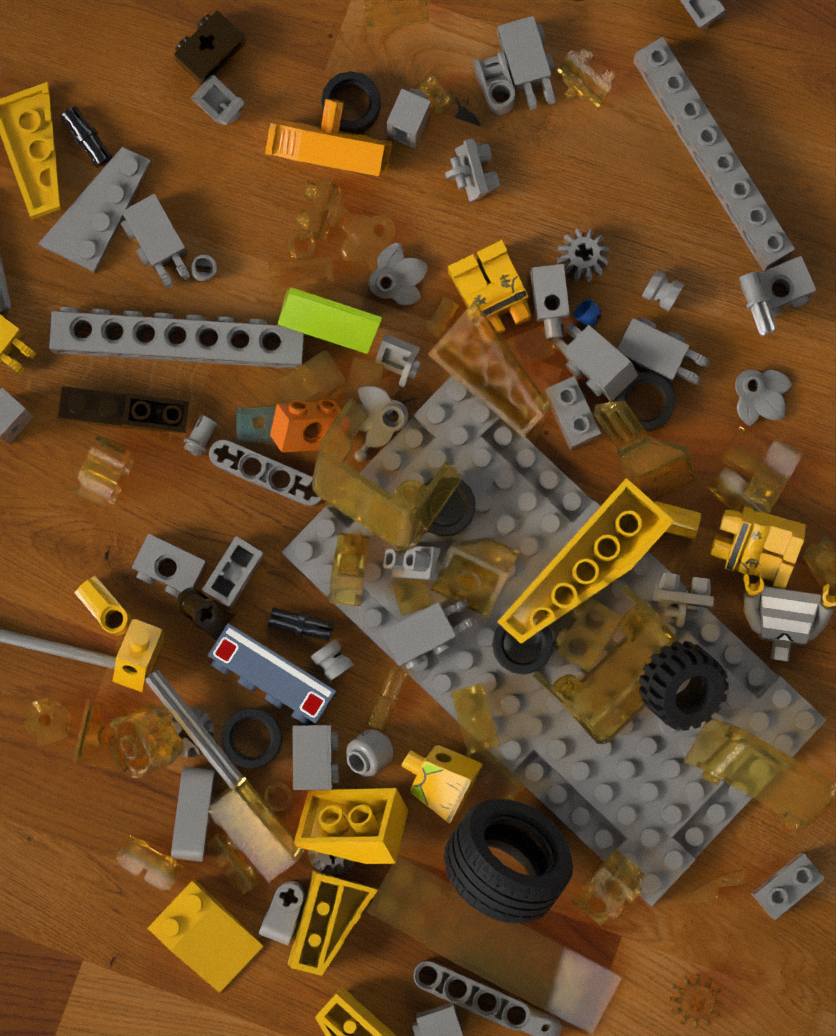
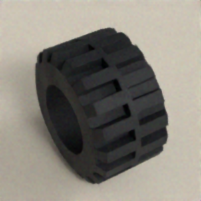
[639,641,729,731]

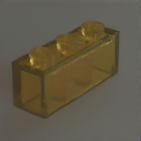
[207,777,305,883]

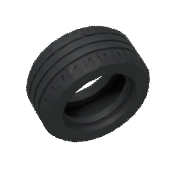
[444,799,573,924]

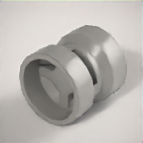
[642,269,684,312]
[311,639,354,683]

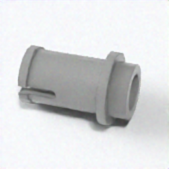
[183,415,218,457]

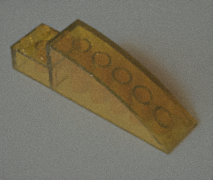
[367,854,623,1034]

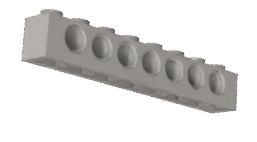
[633,37,795,271]
[49,307,305,369]

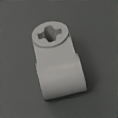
[472,50,515,115]
[259,881,305,946]

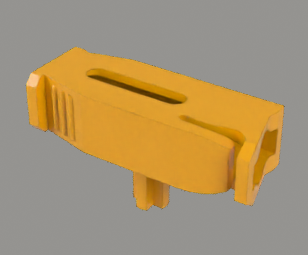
[265,99,392,176]

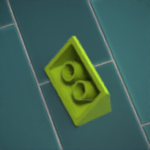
[277,287,382,354]

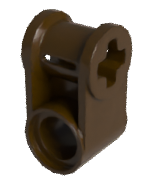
[176,587,235,641]

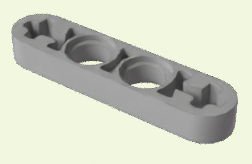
[209,440,325,507]

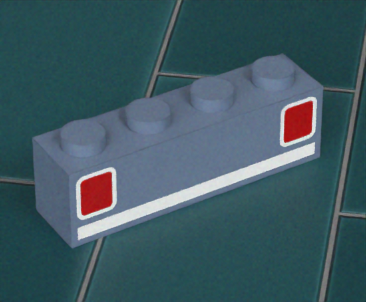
[207,624,337,726]

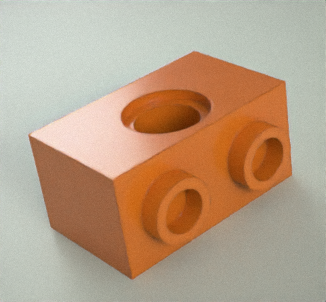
[270,399,347,452]

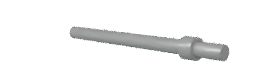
[0,629,137,672]

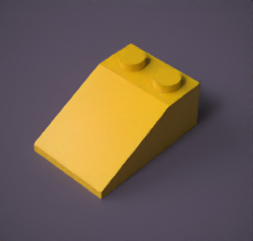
[294,788,409,864]
[147,880,264,993]

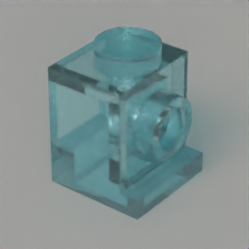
[236,407,275,442]

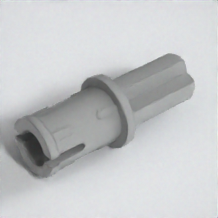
[739,271,777,335]

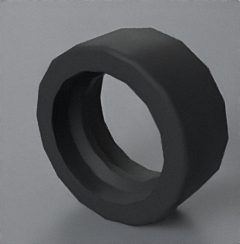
[321,71,381,133]
[615,371,676,433]
[416,475,475,537]
[492,625,554,675]
[221,708,283,769]

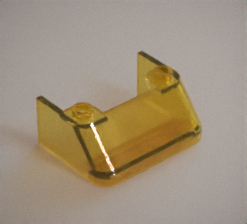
[312,399,463,551]
[533,585,678,744]
[683,718,836,831]

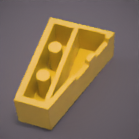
[287,871,378,976]
[315,986,396,1036]

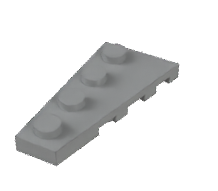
[38,147,151,273]

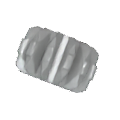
[557,229,610,282]

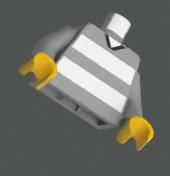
[743,574,836,662]

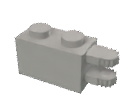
[497,16,556,110]
[121,194,190,289]
[617,317,710,385]
[551,322,638,401]
[381,599,478,669]

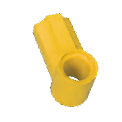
[74,575,132,636]

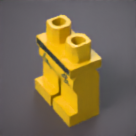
[448,240,531,339]
[710,506,806,589]

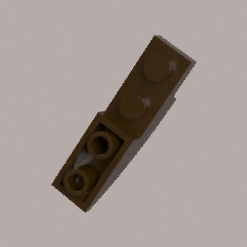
[57,386,189,433]

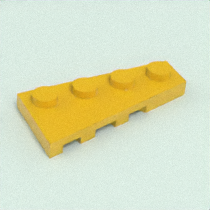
[0,82,61,220]

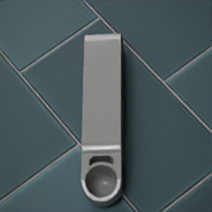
[413,959,563,1036]

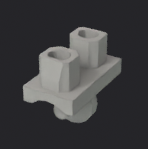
[445,138,500,202]
[383,545,441,580]
[653,573,714,627]

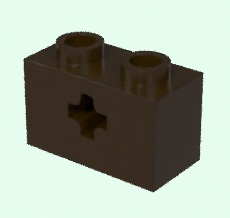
[174,10,246,85]

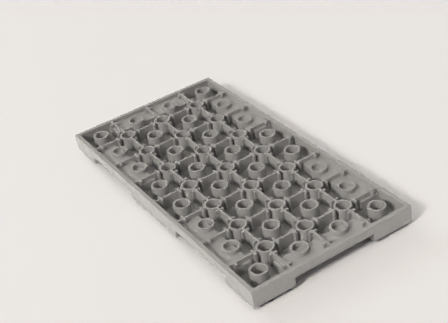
[281,370,827,906]

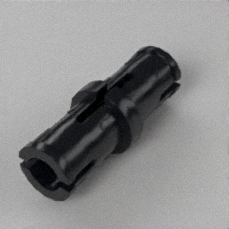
[60,106,113,168]
[268,607,334,642]

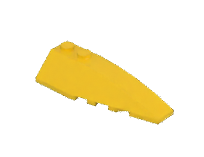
[497,478,674,643]

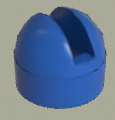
[573,299,601,326]

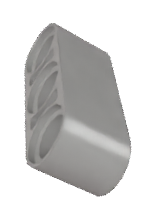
[171,766,216,862]

